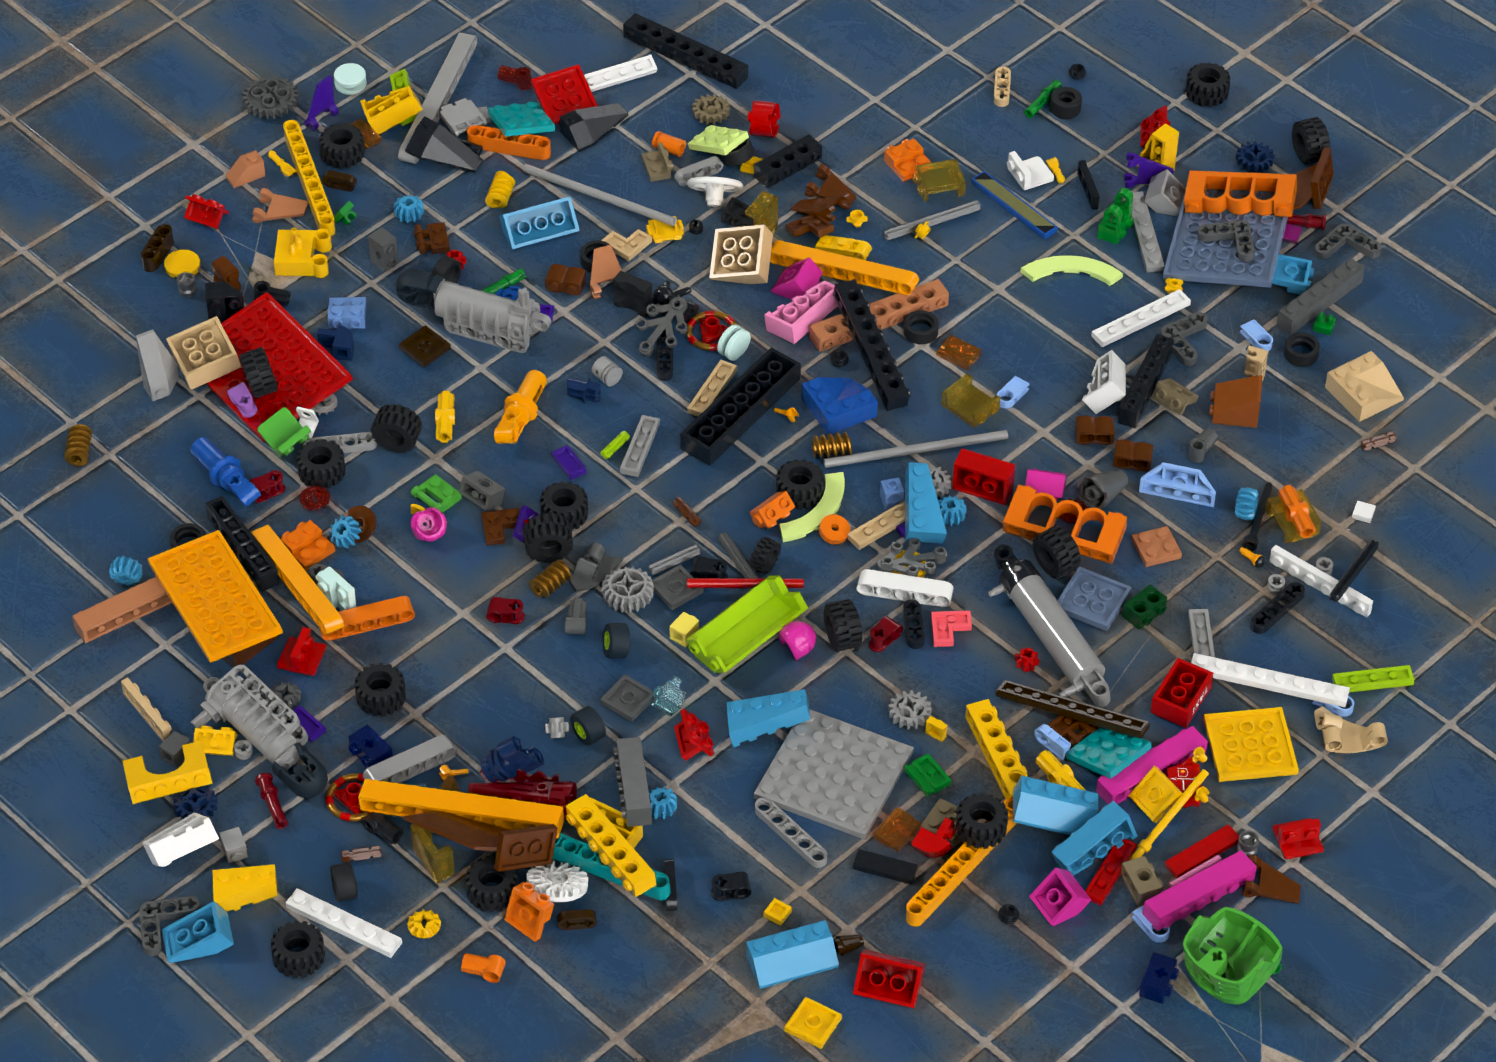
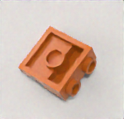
[884,139,933,182]
[280,520,335,571]
[504,882,554,942]

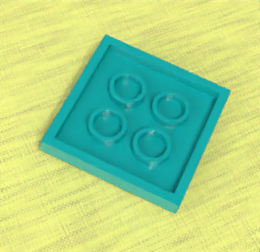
[488,102,555,137]
[1066,727,1152,779]

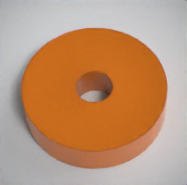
[819,514,850,545]

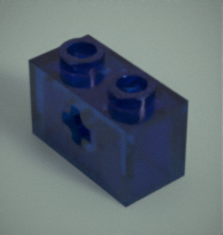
[348,724,393,768]
[1139,952,1180,1004]

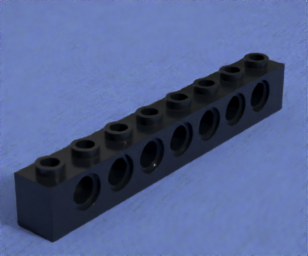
[623,13,748,89]
[833,279,911,411]

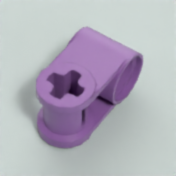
[227,382,257,418]

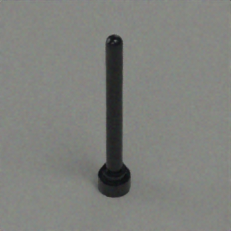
[1242,482,1273,552]

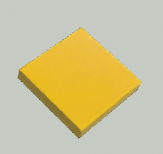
[1128,766,1183,823]
[784,997,842,1049]

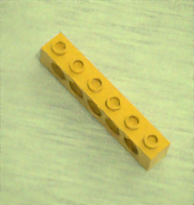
[965,699,1028,799]
[566,794,657,897]

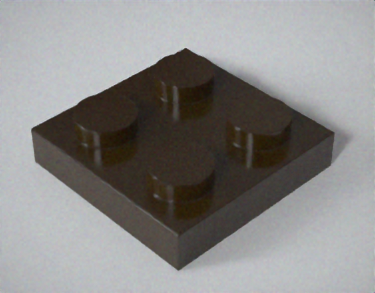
[398,325,451,368]

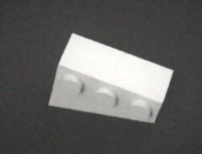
[1082,350,1126,414]
[142,812,219,867]

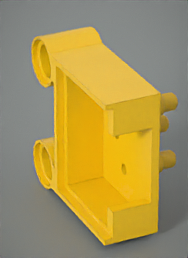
[274,228,332,278]

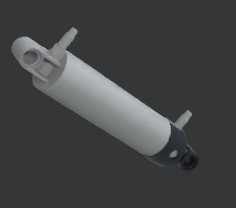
[988,544,1111,707]

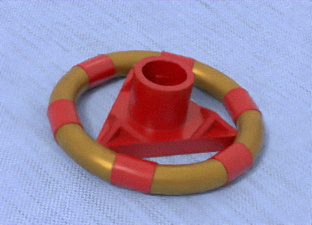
[686,310,737,351]
[325,773,371,822]

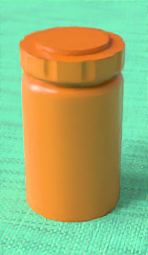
[652,131,686,157]

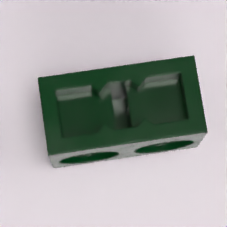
[1122,584,1167,630]

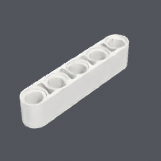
[857,569,954,607]

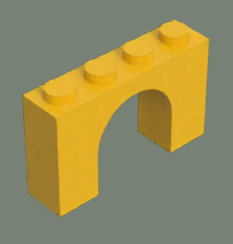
[122,740,213,804]

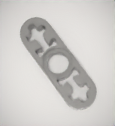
[674,156,723,186]

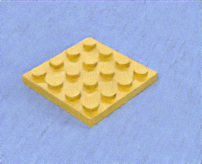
[1203,707,1299,782]

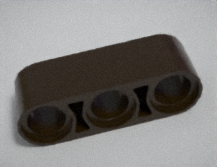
[141,224,174,272]

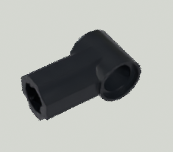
[254,281,291,306]
[362,812,403,844]

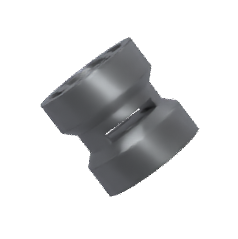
[177,272,196,298]
[1237,830,1259,857]

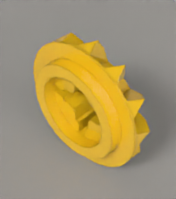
[407,909,441,938]

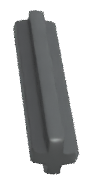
[648,544,700,575]

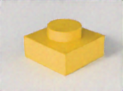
[740,156,763,174]
[925,716,947,742]
[763,898,792,926]

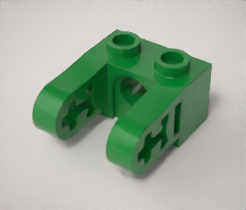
[1097,188,1134,245]

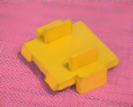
[646,216,684,243]

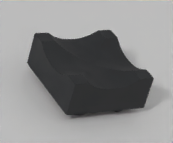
[613,271,652,318]

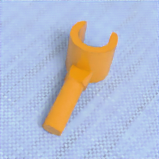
[774,407,799,422]
[439,765,469,781]

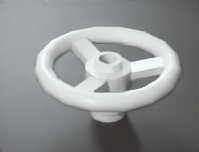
[687,177,743,207]

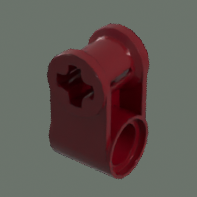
[249,470,285,503]
[486,597,525,624]
[869,616,903,652]

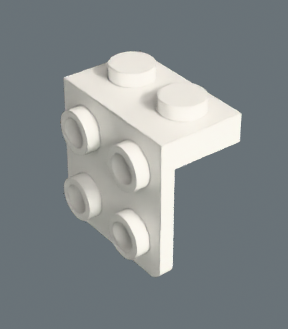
[1007,151,1054,190]

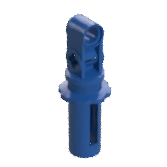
[191,437,261,507]

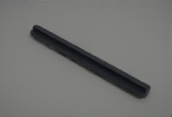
[1329,540,1379,602]

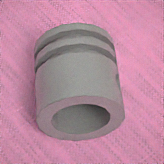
[592,356,623,387]

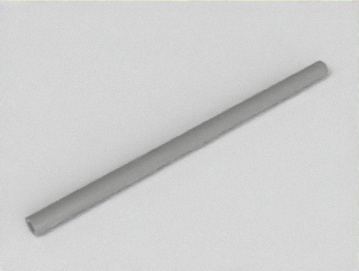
[523,164,677,226]
[823,430,1008,468]

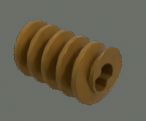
[64,424,92,467]
[812,432,852,459]
[529,559,572,598]

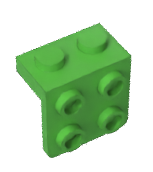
[257,407,311,458]

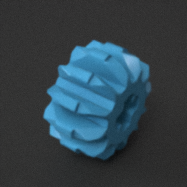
[393,194,424,224]
[1235,487,1259,520]
[938,494,967,526]
[328,515,362,549]
[109,556,143,587]
[648,785,677,820]

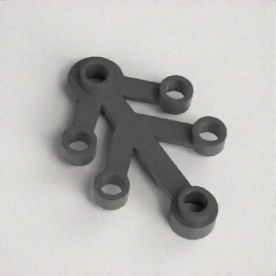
[636,297,688,357]
[877,538,947,577]

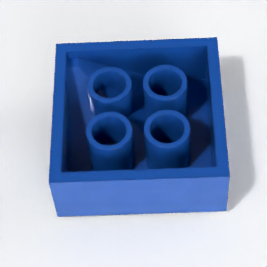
[801,377,878,435]

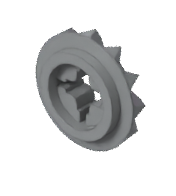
[311,394,338,416]

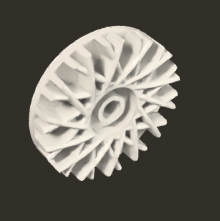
[526,861,588,902]

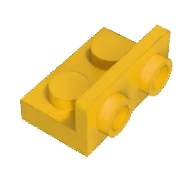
[193,726,238,756]

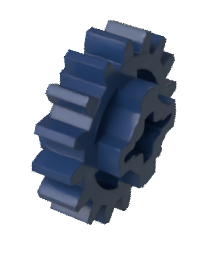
[1236,141,1275,173]
[173,785,218,820]

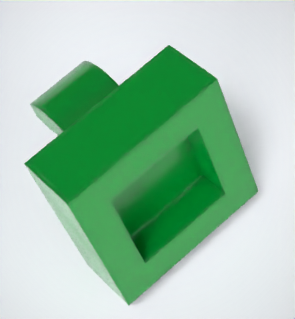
[334,201,357,225]
[1313,312,1336,336]

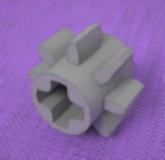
[545,717,569,738]

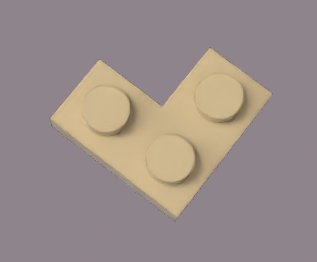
[601,229,652,261]

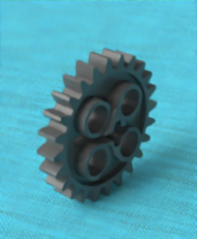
[242,75,299,119]

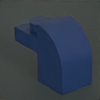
[317,325,354,361]

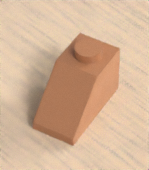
[226,150,265,188]

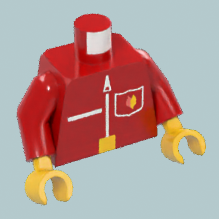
[1166,747,1209,808]

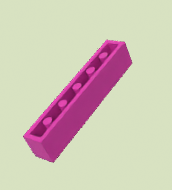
[1096,726,1208,805]
[1142,850,1257,931]

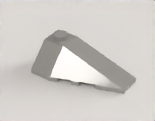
[136,329,179,402]

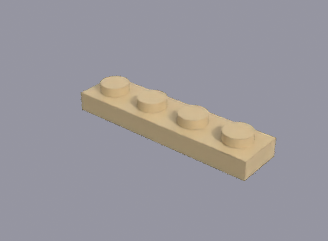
[687,360,737,417]
[847,500,905,550]
[121,678,172,741]

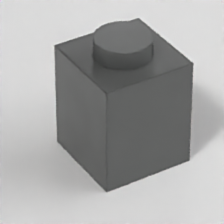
[159,731,191,768]

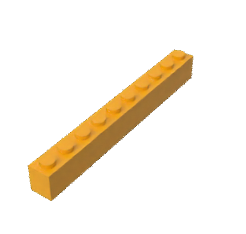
[358,779,564,839]

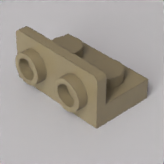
[641,143,673,182]
[1152,378,1199,415]

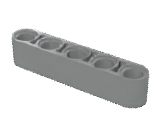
[363,735,458,783]

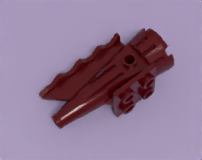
[468,769,577,822]

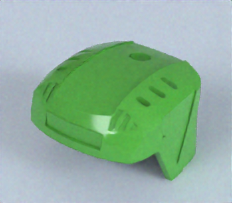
[1183,907,1282,1005]

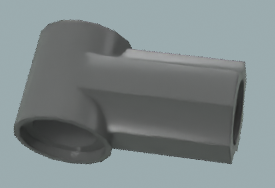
[1188,428,1218,463]
[565,598,587,635]

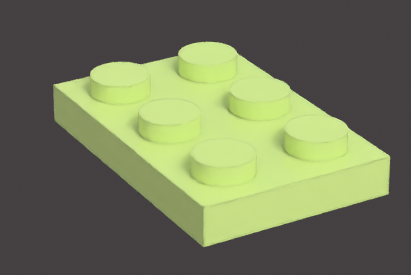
[688,125,749,155]

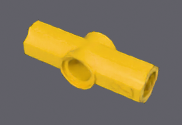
[435,391,455,443]
[1035,750,1086,791]

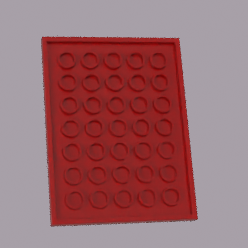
[205,292,353,442]

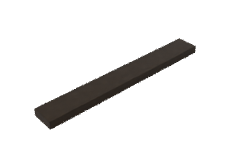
[996,680,1150,738]

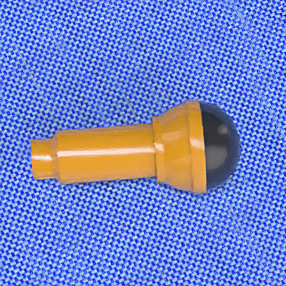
[1239,547,1265,568]

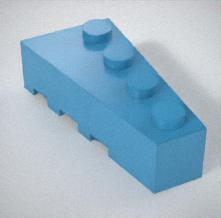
[905,462,947,544]
[726,689,811,748]
[1051,801,1138,876]

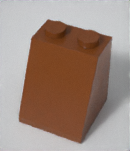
[1209,375,1262,428]

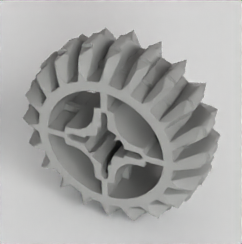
[602,565,654,613]

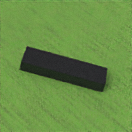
[1077,160,1100,210]
[853,849,918,885]

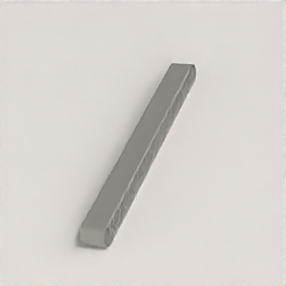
[398,32,477,164]

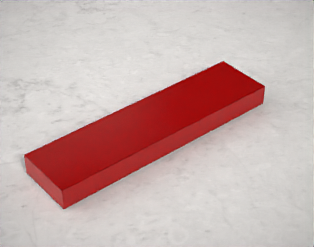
[1164,824,1239,879]
[1085,839,1137,906]

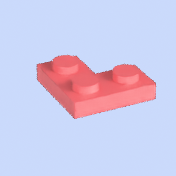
[931,611,972,647]

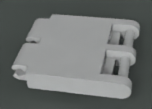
[440,98,487,137]

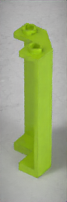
[686,575,808,673]

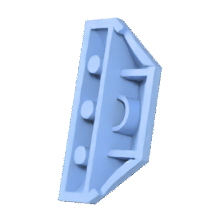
[1139,462,1216,507]

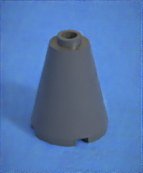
[1076,470,1128,510]

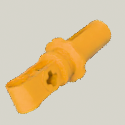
[494,370,547,444]

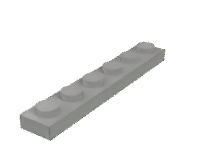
[1125,191,1165,273]

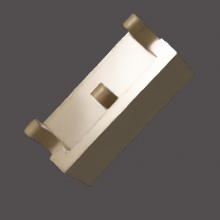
[1244,345,1269,381]

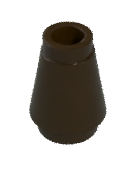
[833,934,864,956]

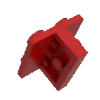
[1140,105,1170,148]
[184,194,230,229]
[277,627,326,676]
[674,709,714,760]
[1272,818,1324,860]

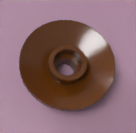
[343,505,377,543]

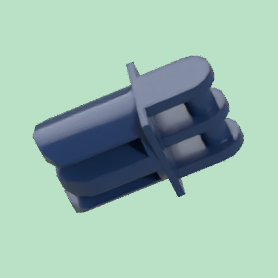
[567,378,601,404]

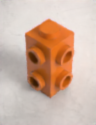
[750,491,795,529]

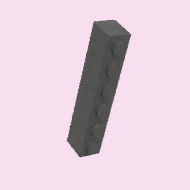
[1277,258,1365,335]
[613,737,652,827]

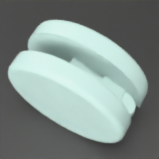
[334,63,367,95]
[717,324,751,361]

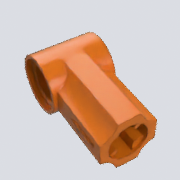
[461,953,506,983]

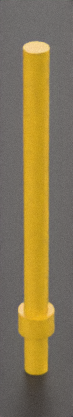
[1129,769,1209,860]

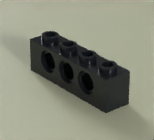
[754,134,822,188]

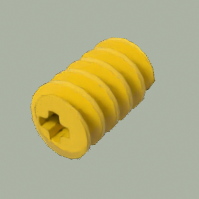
[485,171,515,208]

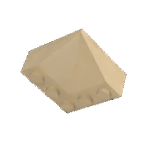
[709,225,773,284]
[166,316,241,390]
[1325,351,1404,422]

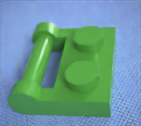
[411,474,462,513]

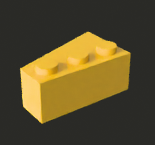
[360,86,423,135]
[1136,123,1179,171]
[590,797,643,848]
[212,864,278,912]

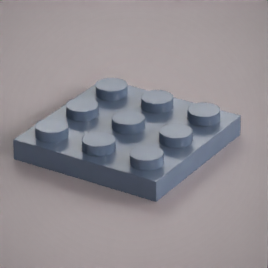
[1057,566,1132,631]

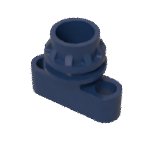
[480,736,544,783]

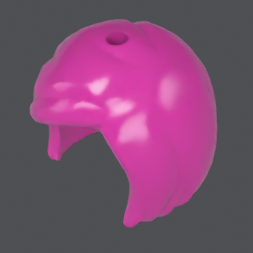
[411,507,447,542]
[778,621,816,661]

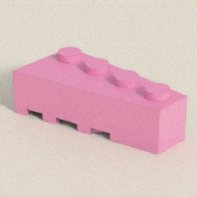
[764,281,838,344]

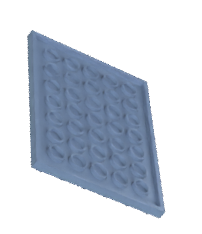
[1163,189,1288,288]

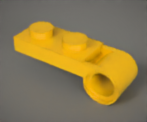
[815,235,872,260]

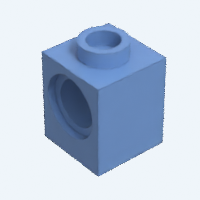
[880,478,904,510]

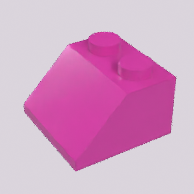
[770,257,823,300]
[1025,468,1067,501]
[1029,867,1091,926]

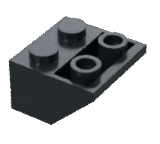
[205,281,244,323]

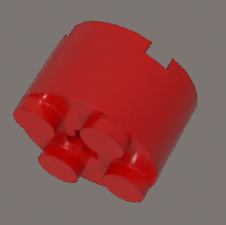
[747,101,781,137]

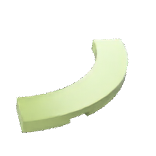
[1021,256,1123,286]
[779,472,845,542]

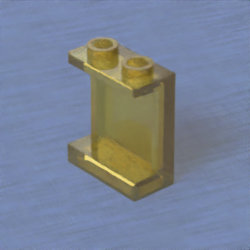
[913,159,966,202]
[745,191,778,233]
[941,373,1000,428]
[1265,489,1322,543]
[410,824,455,884]

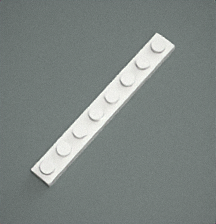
[1191,653,1350,707]

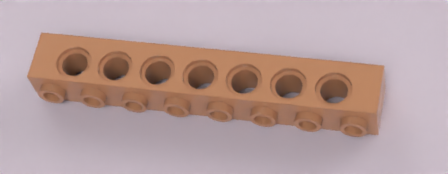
[809,279,949,352]

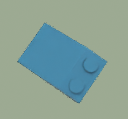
[162,901,234,963]

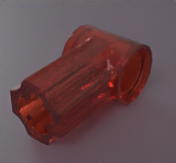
[497,65,532,90]

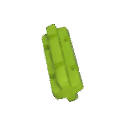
[600,431,630,459]

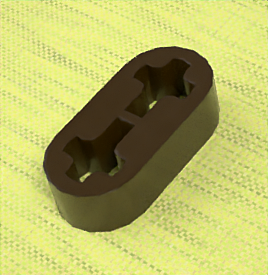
[322,170,357,192]
[557,909,597,930]

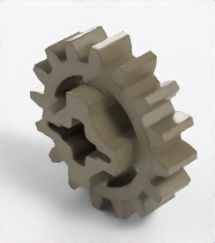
[692,94,730,125]

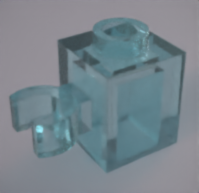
[651,677,686,716]

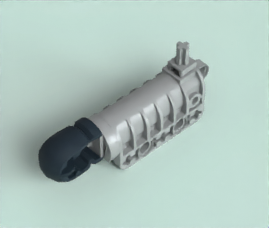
[396,269,552,353]
[191,665,328,798]

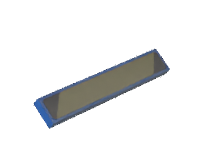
[971,171,1058,240]

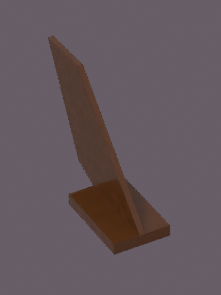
[1293,147,1334,210]
[403,811,558,872]

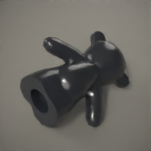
[652,280,699,324]

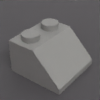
[1145,169,1186,217]

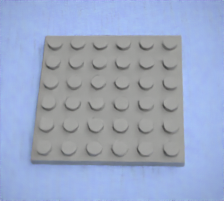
[754,710,914,840]

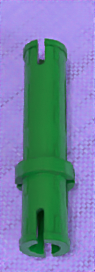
[1024,79,1062,118]
[482,268,526,294]

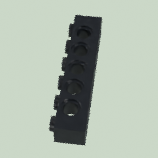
[1118,334,1174,428]
[205,495,279,592]

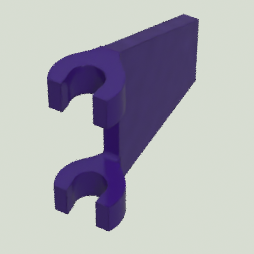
[304,75,339,131]
[1124,152,1174,188]

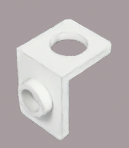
[296,407,319,438]

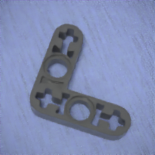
[1198,220,1255,262]
[1314,223,1382,259]
[1160,312,1208,366]
[139,896,201,956]

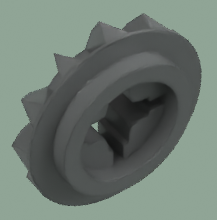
[272,682,301,708]

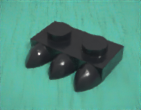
[721,197,762,227]

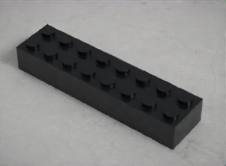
[680,347,801,466]

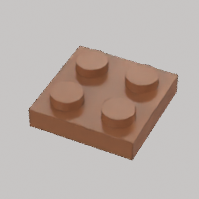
[1131,526,1182,567]

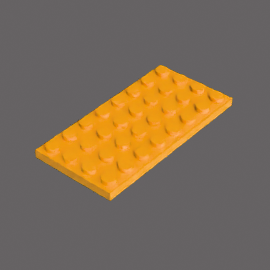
[147,530,283,663]

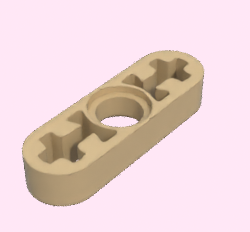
[994,67,1011,107]

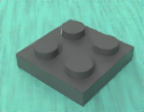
[652,564,703,610]
[600,674,656,722]

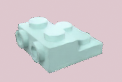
[316,566,356,611]

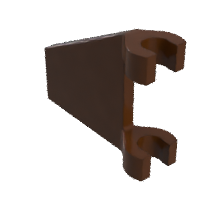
[805,164,856,210]
[791,193,852,222]
[1242,854,1301,904]

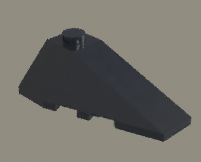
[560,103,628,152]
[405,116,483,173]

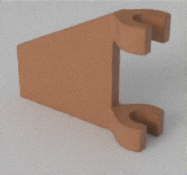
[252,188,308,223]
[590,244,622,299]

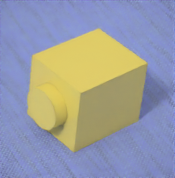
[670,612,699,648]

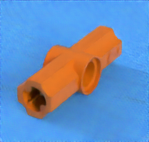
[1278,485,1316,538]

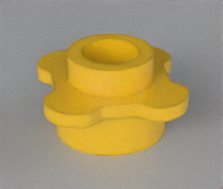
[846,210,868,227]
[914,221,931,239]
[1165,278,1183,294]

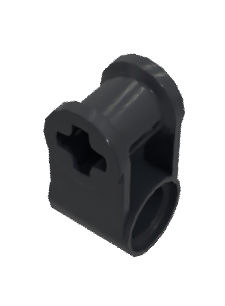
[690,556,728,578]
[711,871,752,901]

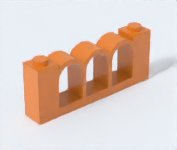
[1184,170,1297,217]
[1003,484,1127,564]

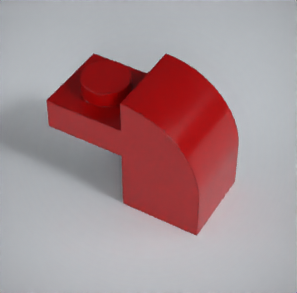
[911,817,956,858]

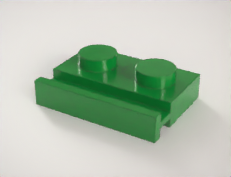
[904,753,952,798]

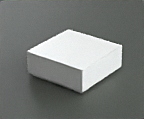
[1352,501,1376,523]

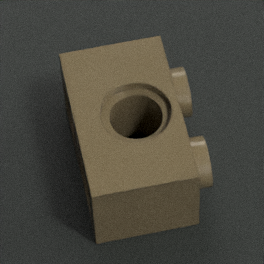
[1121,856,1163,906]

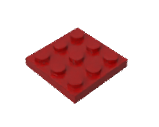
[530,64,598,125]

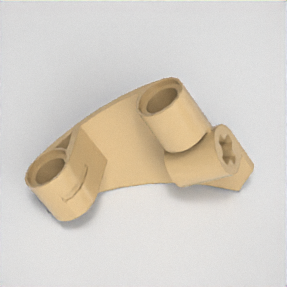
[1314,706,1388,753]

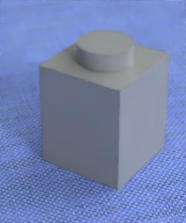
[219,827,248,863]

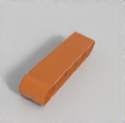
[467,125,551,160]
[319,596,415,641]

